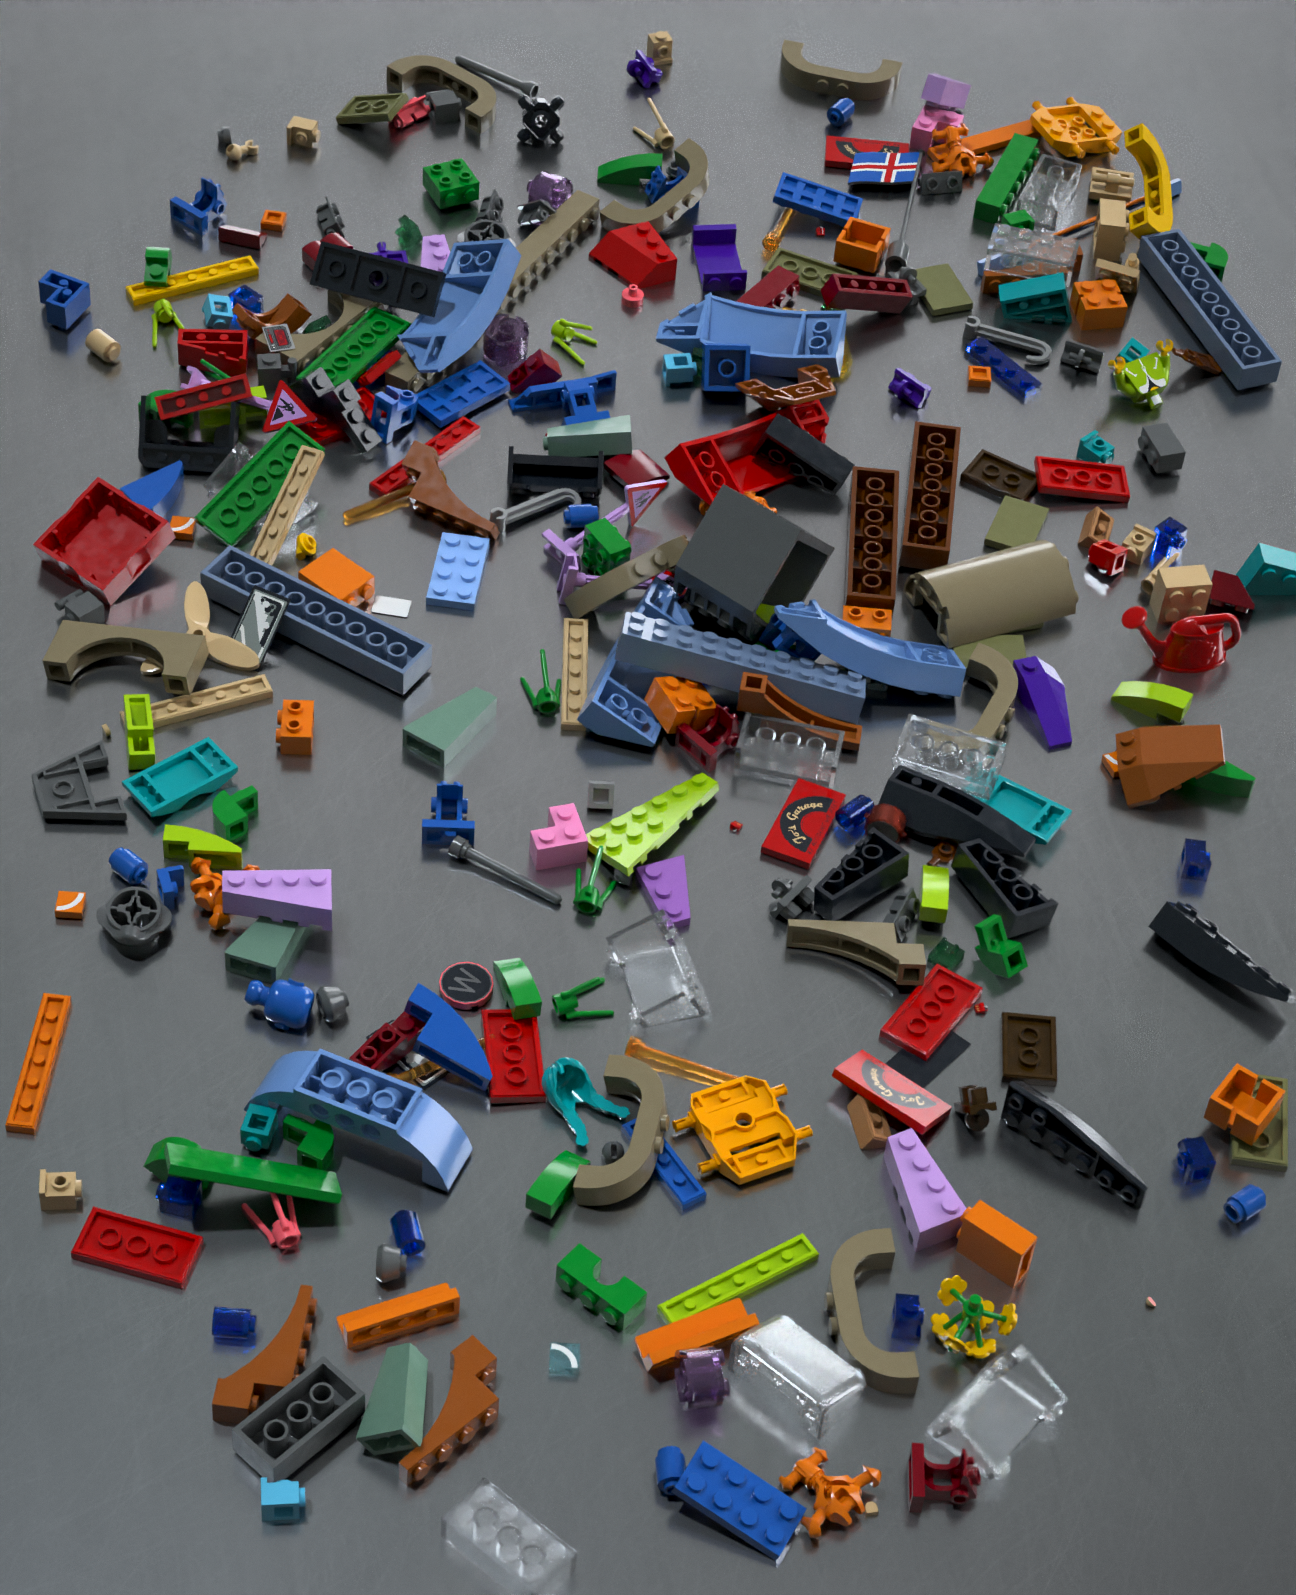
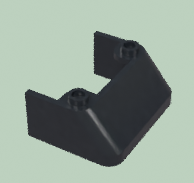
[138,395,240,473]
[507,446,604,499]

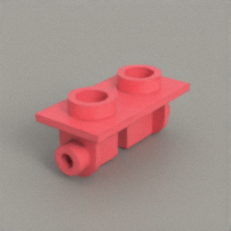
[388,95,431,128]

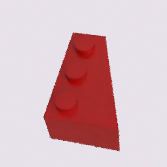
[177,329,248,377]

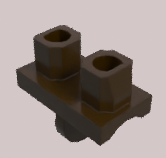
[954,1084,997,1131]

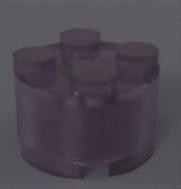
[527,171,573,217]
[483,314,529,367]
[674,1346,730,1411]

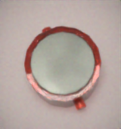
[864,804,907,844]

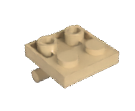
[1089,167,1135,203]
[1095,253,1140,293]

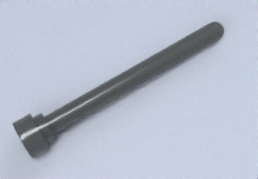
[455,55,540,99]
[448,836,562,904]

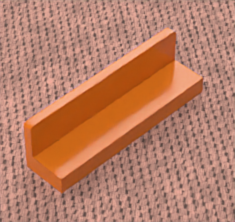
[336,1283,460,1349]
[634,1298,760,1371]

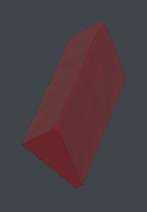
[218,225,267,249]

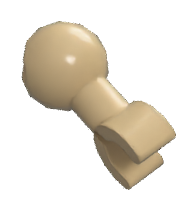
[226,140,259,161]

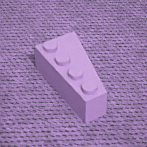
[921,73,971,111]
[418,235,450,315]
[222,869,332,931]
[884,1128,967,1252]

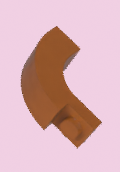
[232,293,312,340]

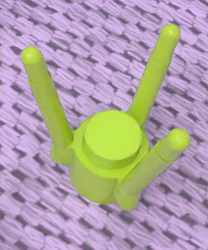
[151,299,185,348]
[551,319,598,365]

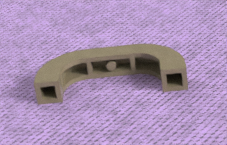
[780,39,903,100]
[387,55,496,134]
[599,138,710,233]
[563,535,689,619]
[917,643,1018,767]
[573,1054,669,1206]
[824,1228,919,1394]

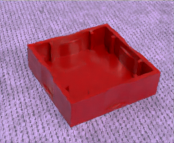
[33,477,176,606]

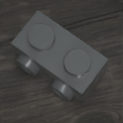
[1138,422,1186,473]

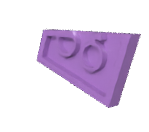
[635,855,691,931]

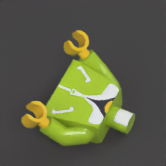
[1108,339,1173,409]

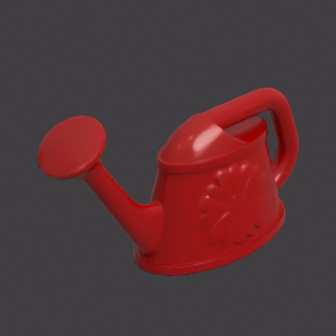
[1121,606,1241,673]

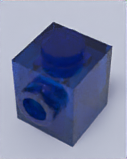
[1153,517,1188,559]

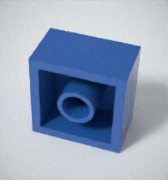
[701,343,751,391]

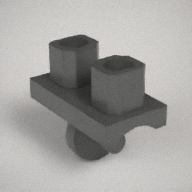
[887,267,927,306]
[1060,339,1105,373]
[769,875,814,921]

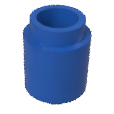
[827,98,855,126]
[563,504,599,529]
[109,847,148,885]
[1223,1184,1266,1223]
[655,1446,686,1495]

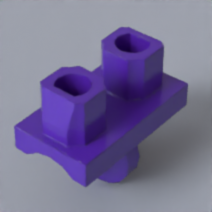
[626,50,663,88]
[888,368,932,408]

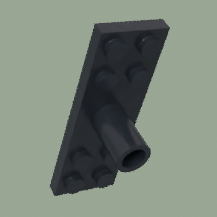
[310,241,446,318]

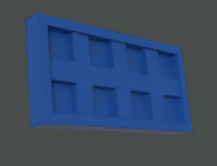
[772,172,863,227]
[417,360,510,428]
[672,1440,807,1561]

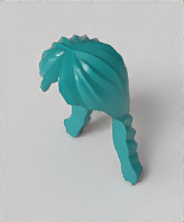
[542,1057,630,1147]

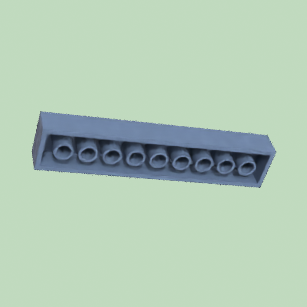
[1137,229,1282,390]
[200,545,432,695]
[615,612,866,724]

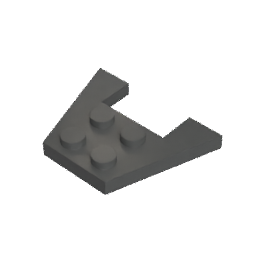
[31,740,127,820]

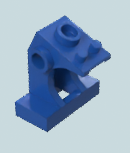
[645,166,700,209]
[170,177,227,236]
[560,379,610,426]
[371,385,419,444]
[759,613,821,661]
[422,781,475,846]

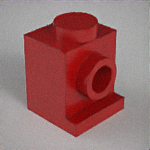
[1088,539,1128,576]

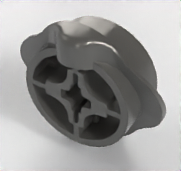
[457,220,516,248]
[96,887,172,946]

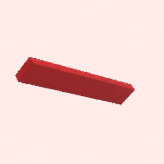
[369,416,481,500]

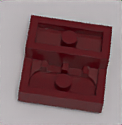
[604,449,670,487]

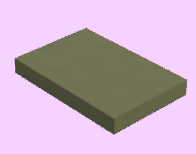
[336,93,409,124]
[915,263,973,316]
[984,495,1049,550]
[952,635,1027,674]

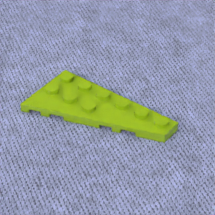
[586,773,719,877]

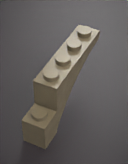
[786,919,926,985]

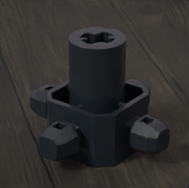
[517,94,565,143]

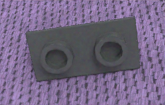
[918,171,963,195]
[475,189,504,222]
[316,196,345,237]
[517,199,557,226]
[882,887,920,943]

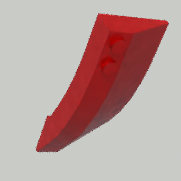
[664,399,829,505]

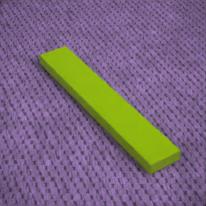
[657,1233,819,1325]

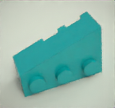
[998,272,1072,322]
[1236,543,1296,595]

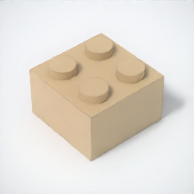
[1093,198,1129,261]
[1150,565,1213,623]

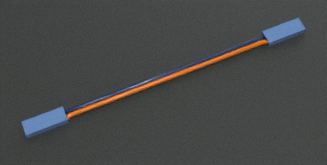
[977,179,1182,276]

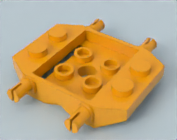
[1029,97,1122,159]
[672,1075,813,1185]

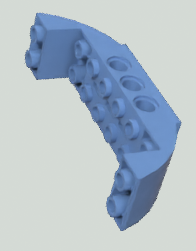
[244,1049,473,1192]

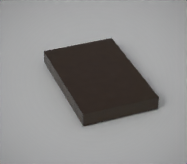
[960,449,1038,501]
[1001,1012,1057,1087]

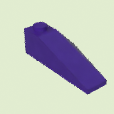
[1012,656,1072,750]

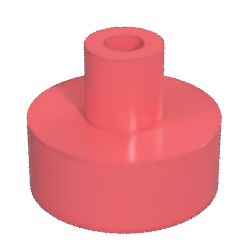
[621,284,644,308]

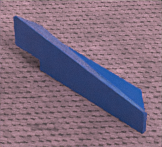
[508,370,617,413]

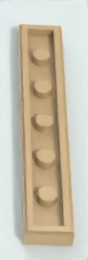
[249,445,325,566]
[561,618,588,731]
[119,674,273,728]

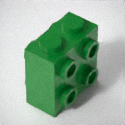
[423,158,480,209]
[581,518,632,576]

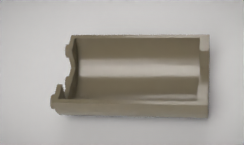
[903,540,1079,649]

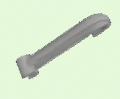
[963,316,1052,364]
[489,488,581,533]

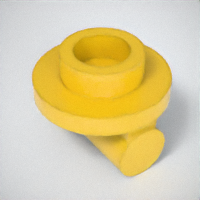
[296,533,316,560]

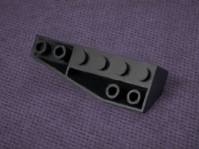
[877,765,1036,858]
[1148,901,1296,1003]
[1001,1081,1148,1208]

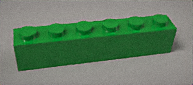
[973,133,1040,225]

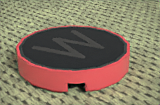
[439,962,494,1010]

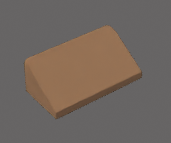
[1078,507,1114,548]
[847,1094,892,1150]

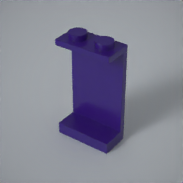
[691,224,747,291]

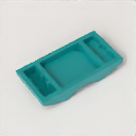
[122,737,238,817]
[963,767,1072,845]

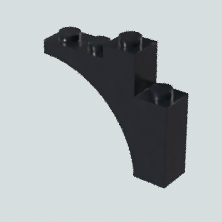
[288,367,382,454]

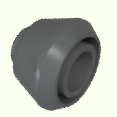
[316,986,349,1023]
[376,1243,407,1283]

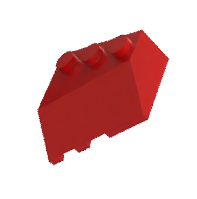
[589,221,677,289]

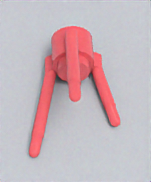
[242,1192,301,1249]

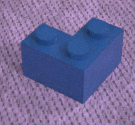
[38,269,91,329]

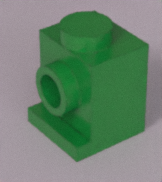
[999,209,1035,242]

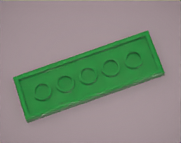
[296,306,411,386]
[194,421,325,547]
[164,1142,342,1204]

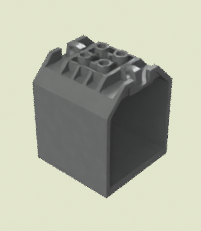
[673,484,835,644]

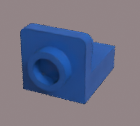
[156,865,184,910]

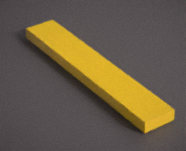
[125,255,259,306]

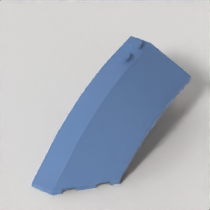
[397,239,522,373]
[656,292,847,377]
[577,576,694,747]
[774,599,966,699]

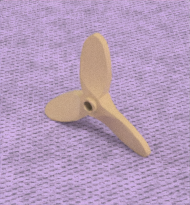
[140,581,260,675]

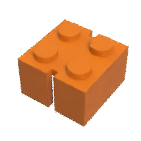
[833,217,891,273]
[1070,279,1128,330]
[644,676,717,734]
[1203,1063,1285,1146]

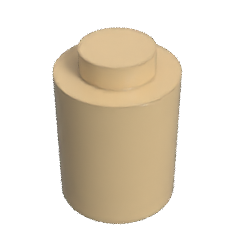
[85,329,121,362]

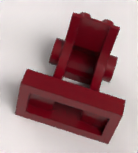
[675,704,742,773]
[908,1443,981,1513]

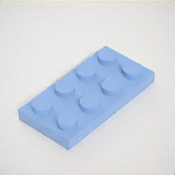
[426,532,490,611]

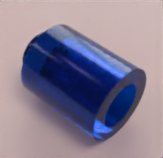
[835,795,875,832]
[390,1209,426,1256]
[212,1306,257,1339]

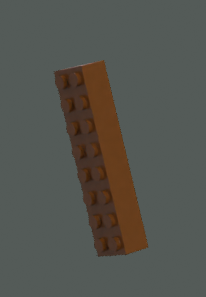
[899,421,961,570]
[844,466,899,618]

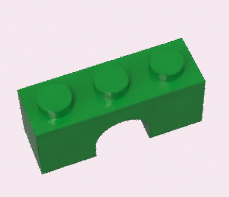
[555,1243,647,1331]

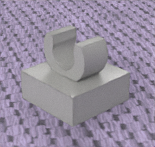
[587,780,615,809]

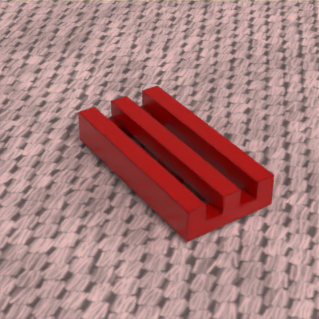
[356,350,401,387]

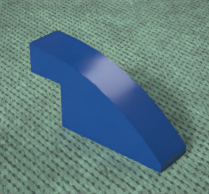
[120,460,184,518]
[404,983,492,1091]

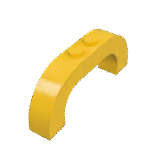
[1124,123,1173,240]

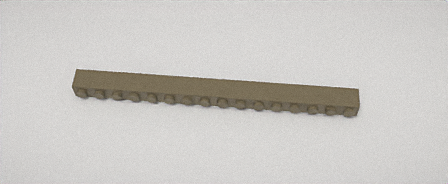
[385,190,601,393]

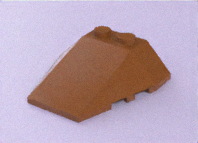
[735,364,836,411]
[1115,724,1225,808]

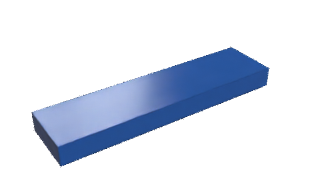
[621,1118,707,1211]

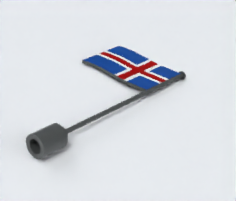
[848,149,925,272]

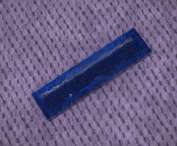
[965,337,1043,399]

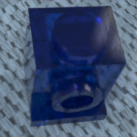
[228,284,264,314]
[1181,838,1212,882]
[1176,1136,1216,1185]
[156,1176,203,1220]
[891,1293,924,1340]

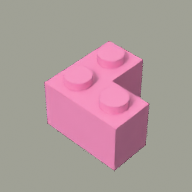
[909,105,964,152]
[529,803,588,871]

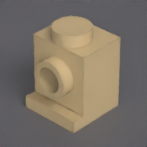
[647,31,673,66]
[286,116,320,148]
[1122,523,1157,565]
[39,1169,82,1210]

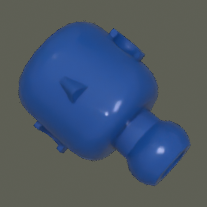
[244,978,315,1030]

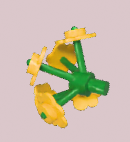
[931,1275,1018,1359]

